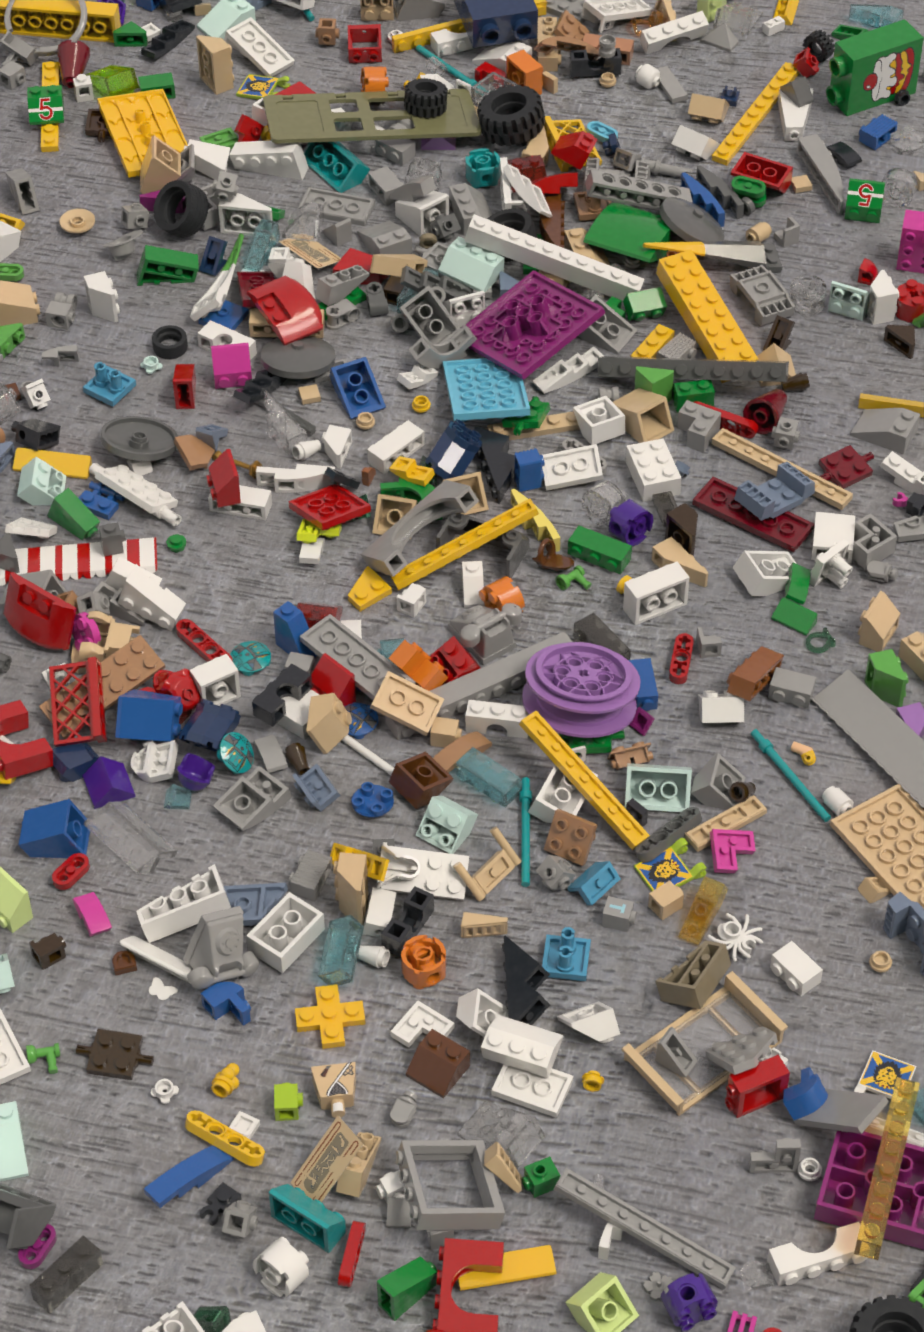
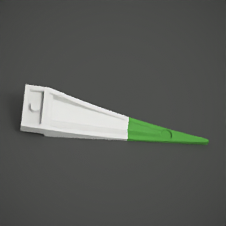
[190,233,244,321]

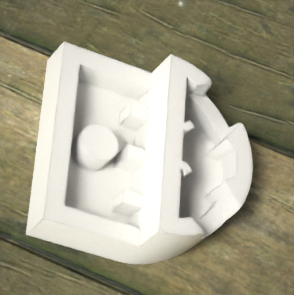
[131,740,179,783]

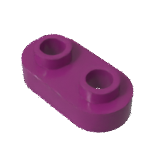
[18,1224,57,1269]

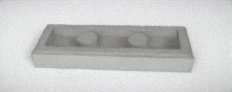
[657,66,688,104]

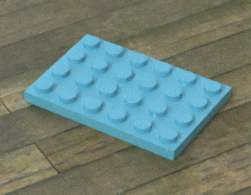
[443,358,530,422]

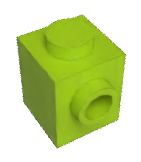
[274,1082,303,1121]

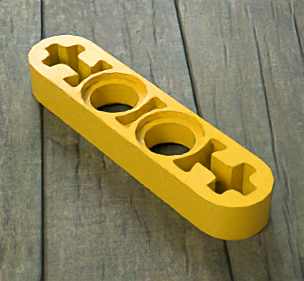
[185,1110,265,1167]

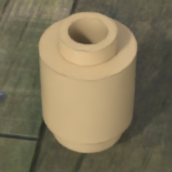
[746,222,772,242]

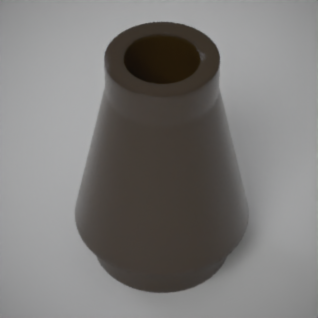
[781,372,810,392]
[285,743,310,775]
[729,782,756,803]

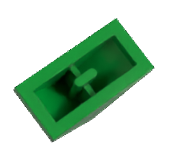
[113,21,148,47]

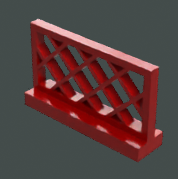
[49,657,107,747]

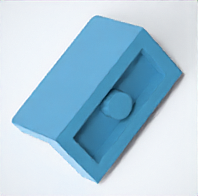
[567,861,621,905]

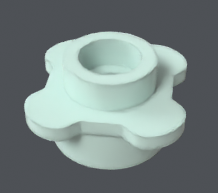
[140,356,163,374]

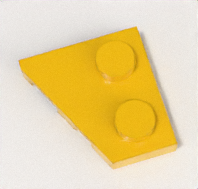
[348,566,392,612]

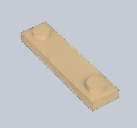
[685,795,767,852]

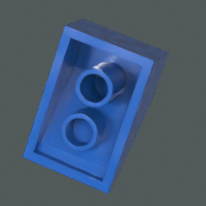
[329,357,386,420]

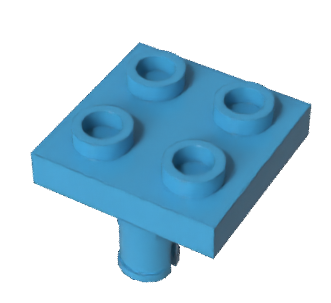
[83,362,136,407]
[542,927,591,981]

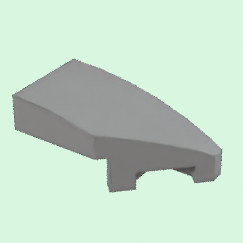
[42,345,80,366]

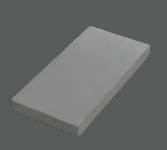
[297,187,375,226]
[792,1089,889,1134]

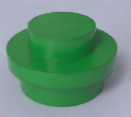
[166,534,186,553]

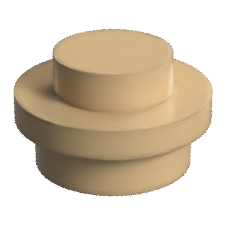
[599,72,616,88]
[356,412,375,429]
[869,951,892,972]

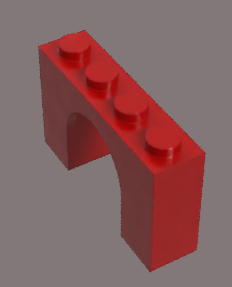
[0,700,53,780]
[433,1238,504,1332]

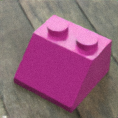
[211,342,252,389]

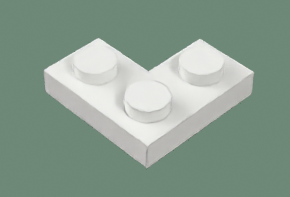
[390,1001,455,1048]

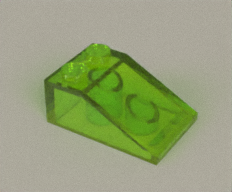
[85,64,139,97]

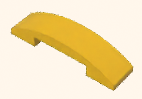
[330,843,389,882]

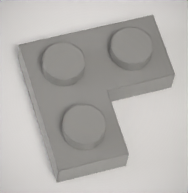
[749,1138,801,1173]

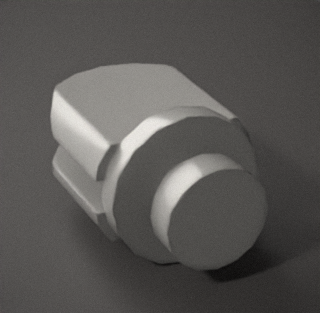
[867,560,898,582]
[389,1091,417,1128]

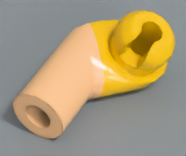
[791,741,816,766]

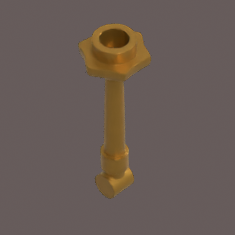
[212,450,263,479]

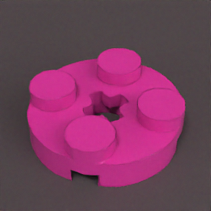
[72,612,101,651]

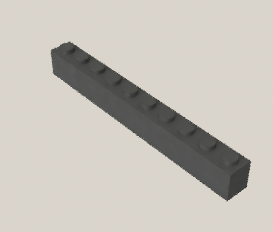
[598,356,789,382]

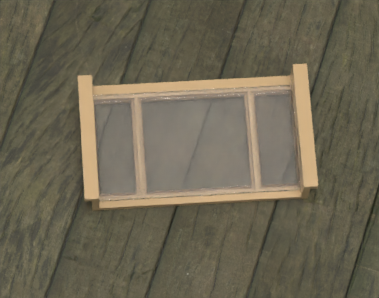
[622,971,788,1116]

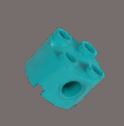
[465,148,500,189]

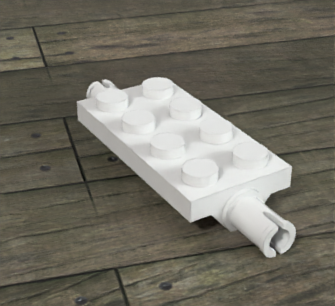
[89,463,182,526]

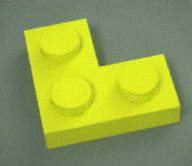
[297,519,342,544]

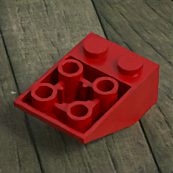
[416,636,481,686]

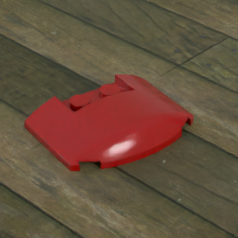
[247,275,323,346]
[3,572,77,650]

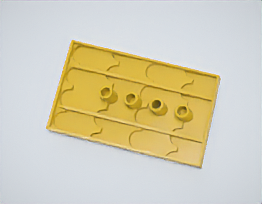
[97,89,188,178]

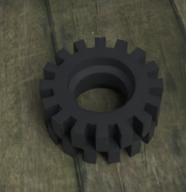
[803,30,835,63]

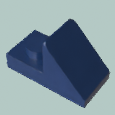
[199,236,228,276]

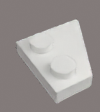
[5,517,57,539]

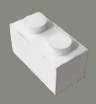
[762,16,785,36]

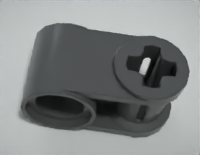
[366,282,389,317]

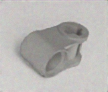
[326,299,360,330]

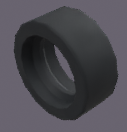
[152,325,188,359]

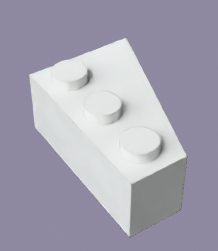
[118,564,186,631]

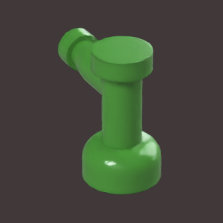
[555,565,592,590]
[26,1043,60,1074]

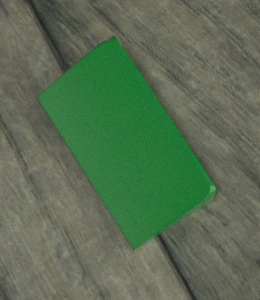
[771,597,818,636]

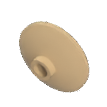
[60,209,95,233]

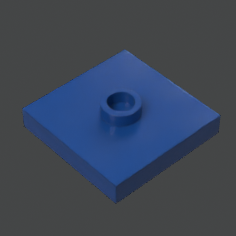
[198,300,249,330]

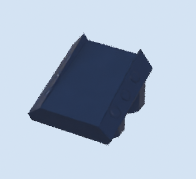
[52,742,99,782]

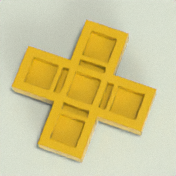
[295,984,365,1049]

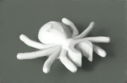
[707,913,763,962]

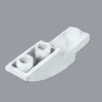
[880,451,924,495]
[256,464,335,493]

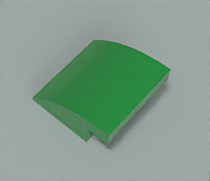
[583,202,677,263]

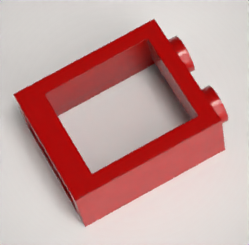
[348,24,382,63]
[725,1054,790,1118]

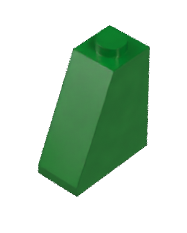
[47,488,100,541]
[377,1256,438,1321]

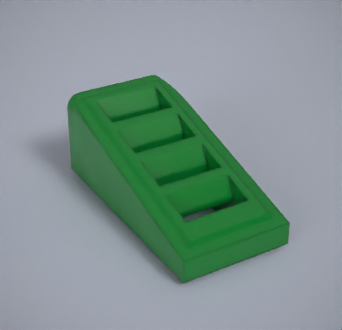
[831,24,868,40]

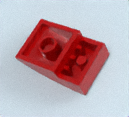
[531,173,578,194]

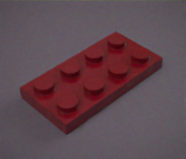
[237,271,275,309]

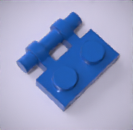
[79,481,125,520]

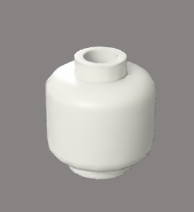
[635,64,661,89]

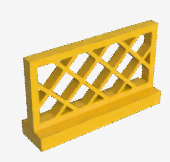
[544,116,602,172]

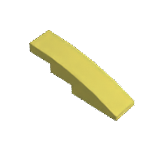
[510,489,560,552]

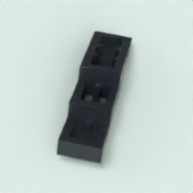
[141,20,195,60]
[233,370,288,404]

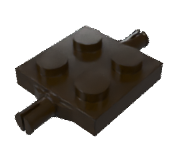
[85,108,111,143]
[76,1029,154,1080]

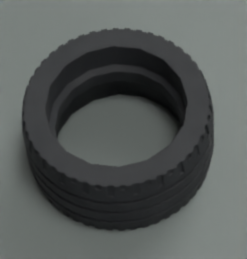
[154,180,209,237]
[487,208,537,262]

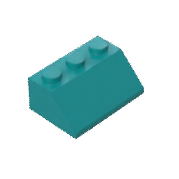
[268,1184,346,1253]

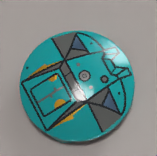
[230,641,271,676]
[217,732,254,775]

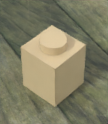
[430,717,462,748]
[648,880,684,920]

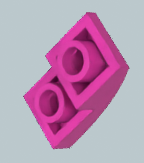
[72,892,112,937]

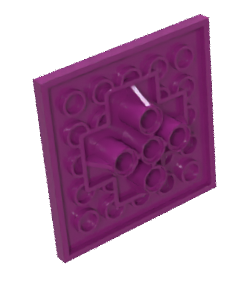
[463,270,605,380]

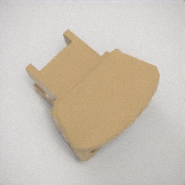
[71,611,140,674]

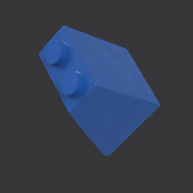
[115,689,183,742]
[19,799,91,858]

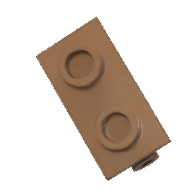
[607,742,653,770]

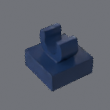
[720,86,740,107]
[602,133,621,156]

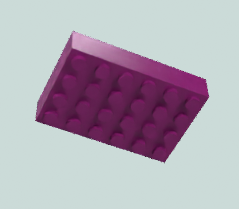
[814,1131,924,1250]

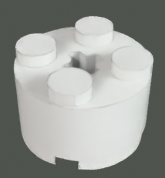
[253,1237,309,1297]

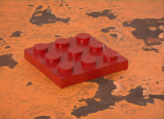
[288,484,371,530]

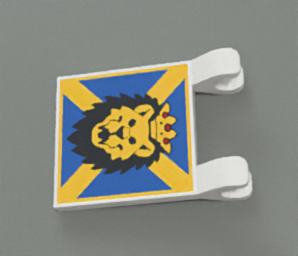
[854,1050,916,1117]

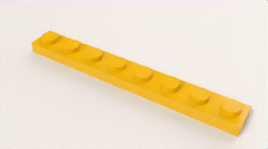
[41,61,60,152]
[391,498,539,590]
[519,711,650,850]

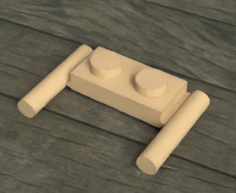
[453,826,521,902]

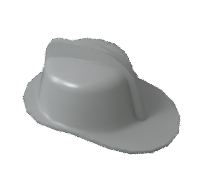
[103,230,143,261]

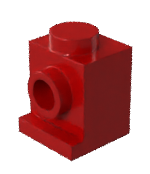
[793,47,820,78]

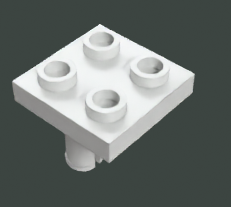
[809,539,853,589]

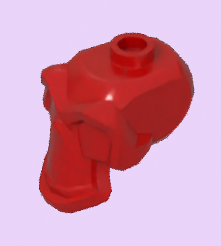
[153,668,200,713]

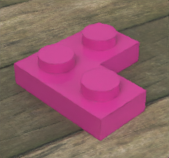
[710,829,756,873]

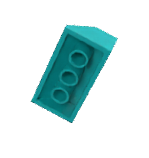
[303,141,370,193]

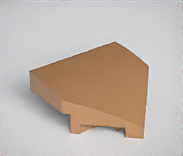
[174,435,215,471]

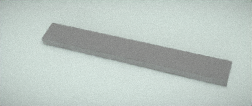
[554,1168,736,1290]

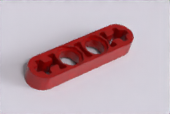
[693,401,759,439]
[176,619,233,662]

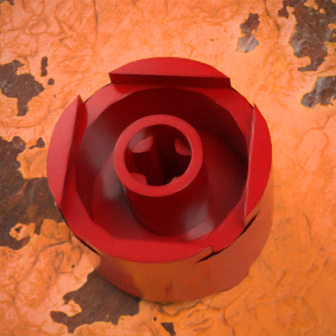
[895,279,924,323]

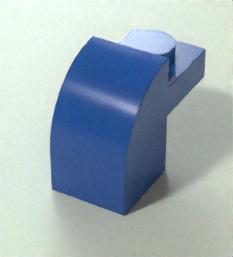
[201,982,251,1026]
[783,1067,828,1120]

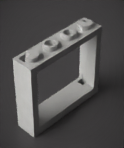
[395,1140,505,1230]

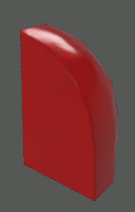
[858,258,878,285]

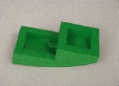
[785,562,810,605]

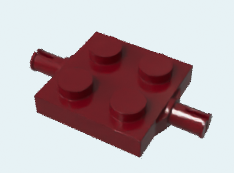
[818,445,874,489]

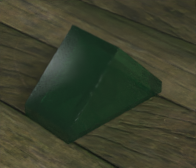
[193,1306,231,1332]

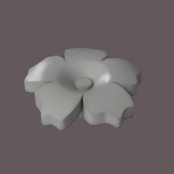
[643,1272,673,1300]

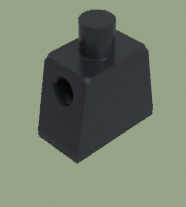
[11,419,61,451]

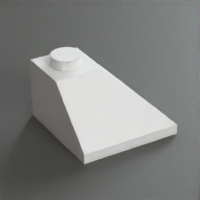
[456,988,508,1037]
[557,1001,620,1043]

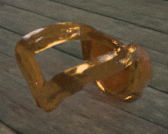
[630,10,664,36]

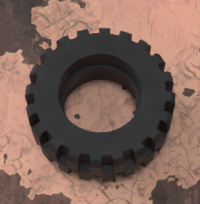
[477,85,545,146]
[849,1295,924,1332]

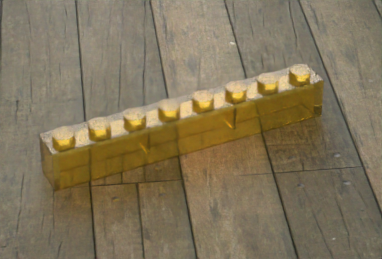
[854,1077,920,1260]

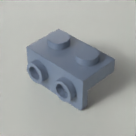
[292,764,341,811]

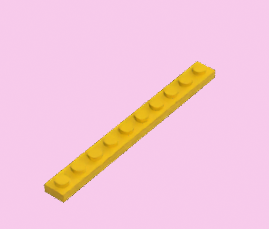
[392,0,547,53]
[712,62,800,166]

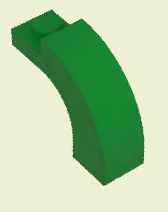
[380,477,443,521]

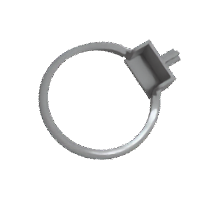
[0,0,87,66]

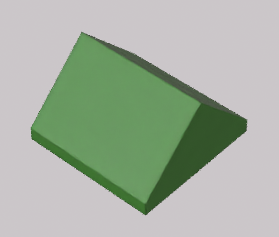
[635,366,674,402]

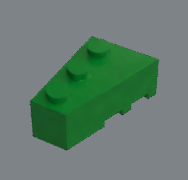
[137,245,199,286]

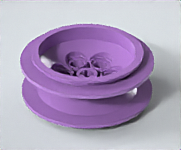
[522,642,640,738]

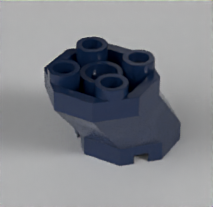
[425,419,482,479]
[179,699,241,752]

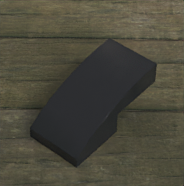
[827,141,862,167]

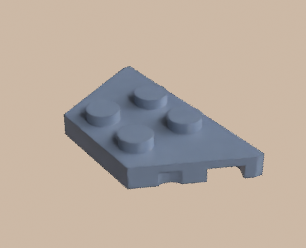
[224,882,288,926]

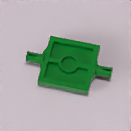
[502,396,550,436]
[559,730,625,754]

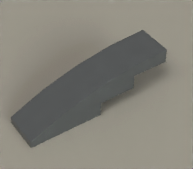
[696,165,744,219]
[400,266,473,301]

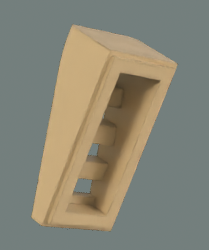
[461,912,508,938]
[484,1142,522,1193]

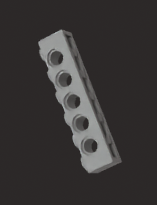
[585,169,693,210]

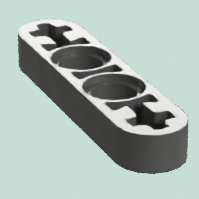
[635,807,702,862]

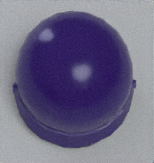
[177,753,215,791]

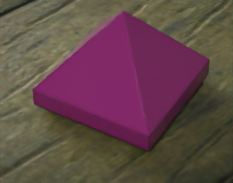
[629,707,655,736]

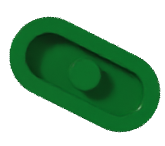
[731,176,766,208]

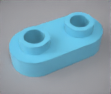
[587,121,618,142]

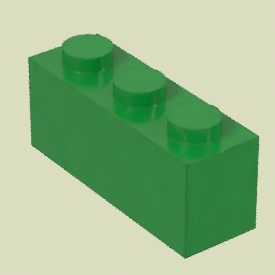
[567,525,632,575]

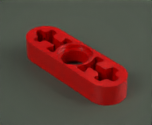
[669,633,694,684]
[338,1221,366,1288]

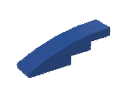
[680,172,725,227]
[144,1145,234,1208]

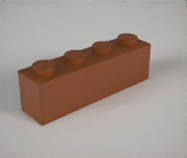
[727,646,784,701]

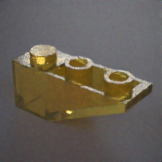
[678,876,728,946]

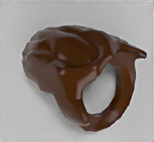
[532,538,574,571]

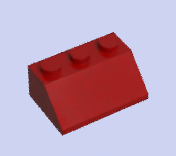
[730,152,793,193]

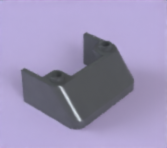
[436,513,530,578]
[0,1184,56,1249]

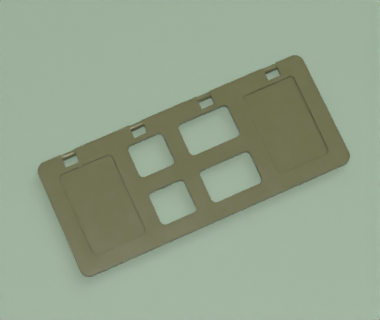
[263,89,481,143]

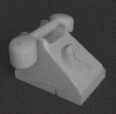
[390,285,461,344]
[448,603,522,666]
[183,906,259,990]

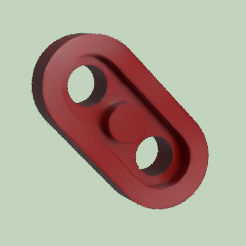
[52,853,90,890]

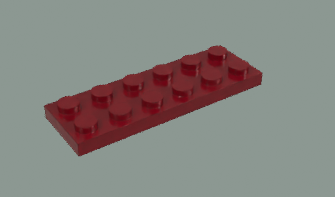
[692,476,814,553]

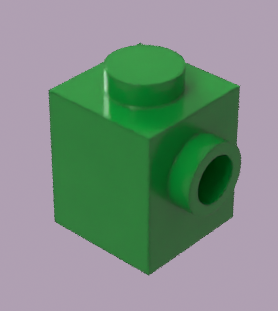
[522,1156,560,1198]

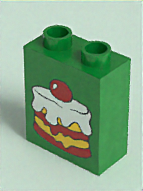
[826,19,924,116]

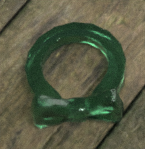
[806,627,836,653]

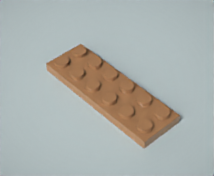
[39,635,166,739]

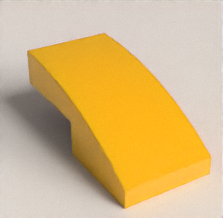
[389,456,435,486]

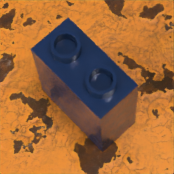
[454,0,538,48]

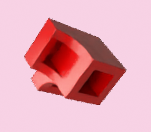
[234,114,265,142]

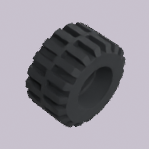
[404,78,448,118]

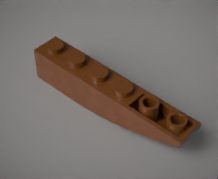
[539,194,565,248]

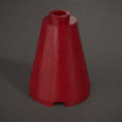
[57,40,90,88]
[743,389,787,434]

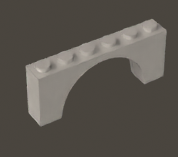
[361,480,479,577]

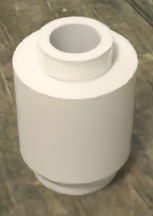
[822,786,854,816]

